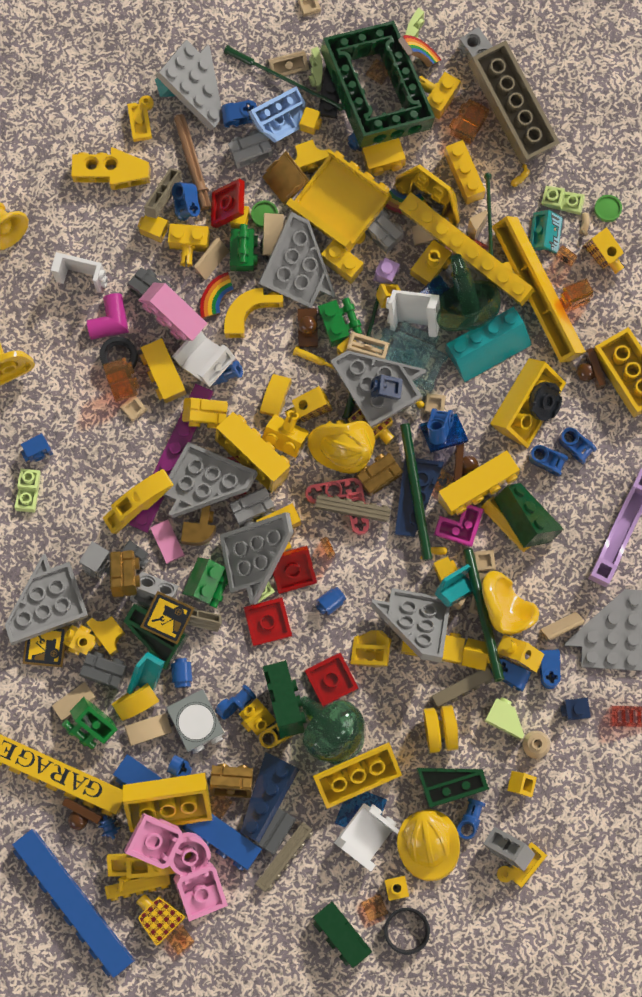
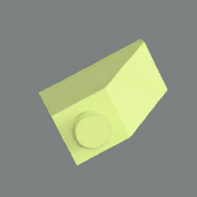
[484,697,524,740]

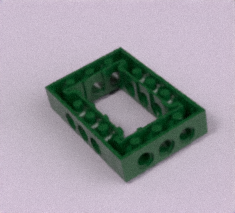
[320,21,435,148]

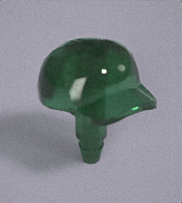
[436,254,501,331]
[301,696,365,765]

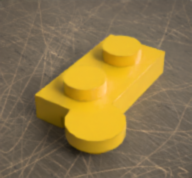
[127,95,154,142]
[496,842,548,888]

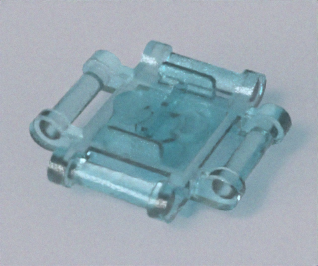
[376,321,448,391]

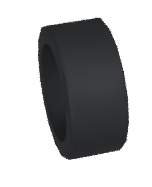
[99,336,138,376]

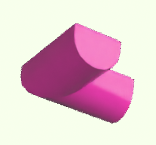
[87,293,129,340]
[434,505,484,547]

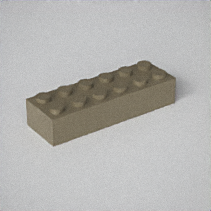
[468,40,560,165]

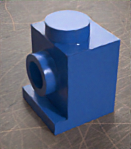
[20,433,53,462]

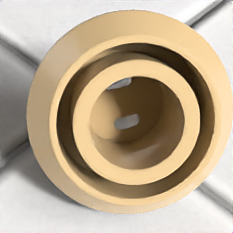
[522,731,550,759]

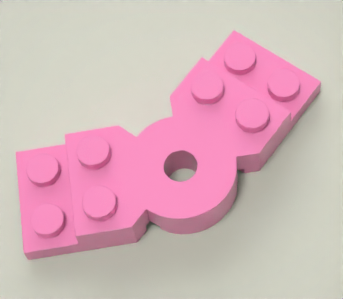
[124,813,228,922]

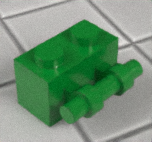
[230,224,258,272]
[318,298,362,348]
[182,557,229,609]
[62,696,118,749]

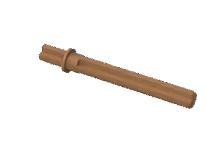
[174,114,211,211]

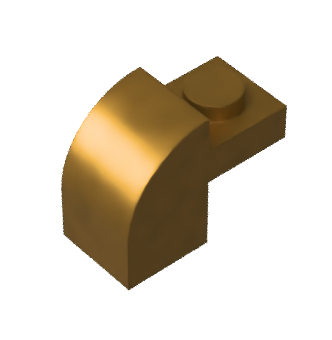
[181,505,216,546]

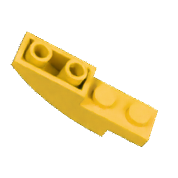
[103,469,174,534]
[107,852,192,878]

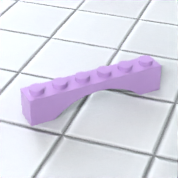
[588,468,642,587]

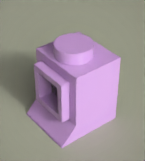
[373,258,400,284]

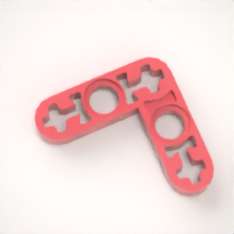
[305,478,369,535]

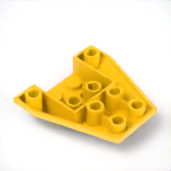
[394,164,460,228]

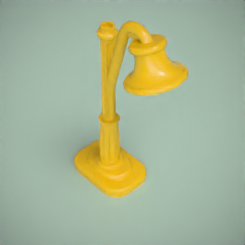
[0,202,35,386]

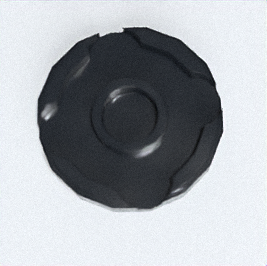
[529,381,562,421]

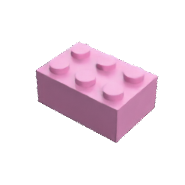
[139,282,207,341]

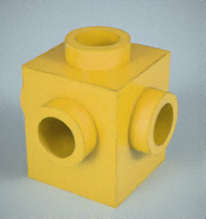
[63,625,95,656]
[239,698,275,736]

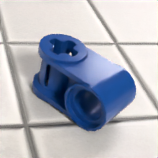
[221,100,257,128]
[172,182,200,221]
[427,408,454,445]
[559,427,597,464]
[528,445,569,477]
[539,649,561,689]
[490,659,532,692]

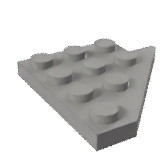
[155,40,222,131]
[258,212,335,308]
[330,350,427,428]
[163,442,258,518]
[220,512,293,605]
[5,554,89,645]
[371,588,450,663]
[564,589,642,671]

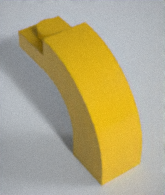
[224,288,283,338]

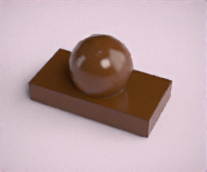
[298,308,318,348]
[576,348,606,390]
[454,443,479,482]
[62,798,103,831]

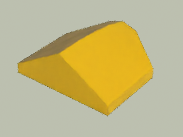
[350,630,391,668]

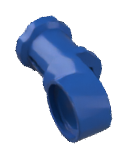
[211,361,243,386]
[215,685,257,720]
[167,755,192,777]
[457,798,486,840]

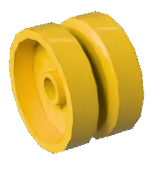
[423,705,459,754]

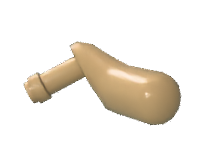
[579,212,590,236]

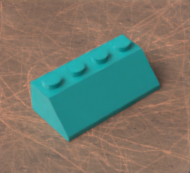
[445,307,532,382]

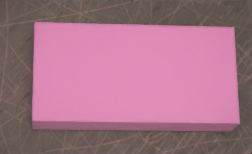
[150,520,185,564]

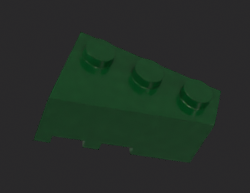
[494,483,564,548]
[124,604,189,670]
[262,660,307,739]
[416,768,489,809]
[312,901,372,968]

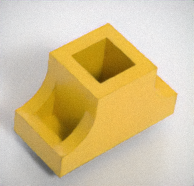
[294,139,329,173]
[86,616,125,656]

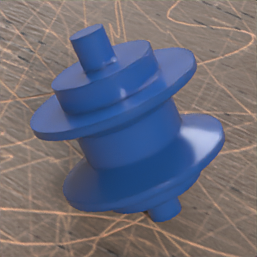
[98,815,121,839]

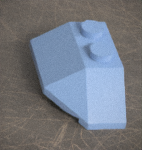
[248,86,306,143]

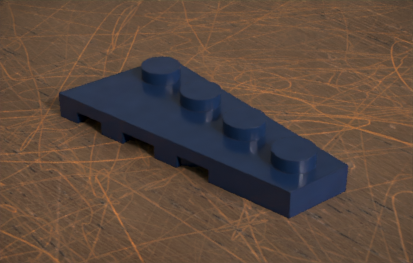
[395,458,444,538]
[240,752,300,843]

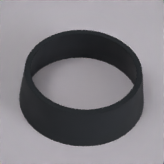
[384,908,430,955]

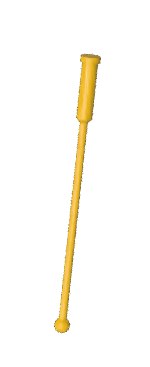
[293,346,424,409]

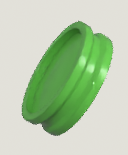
[594,195,622,222]
[251,200,278,228]

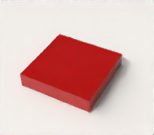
[211,178,245,228]
[273,546,317,594]
[243,597,292,647]
[304,652,359,707]

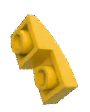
[260,374,292,416]
[111,683,159,721]

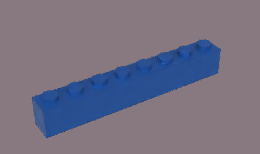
[113,754,263,871]
[12,829,135,978]

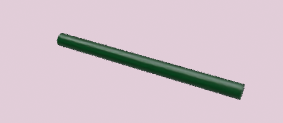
[400,423,432,561]
[463,548,504,682]

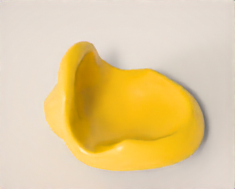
[307,420,375,474]
[482,571,539,636]
[397,809,460,881]

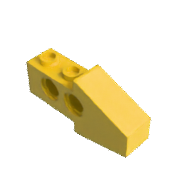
[71,147,151,190]

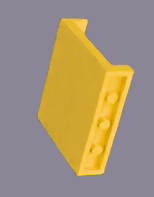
[286,149,392,252]

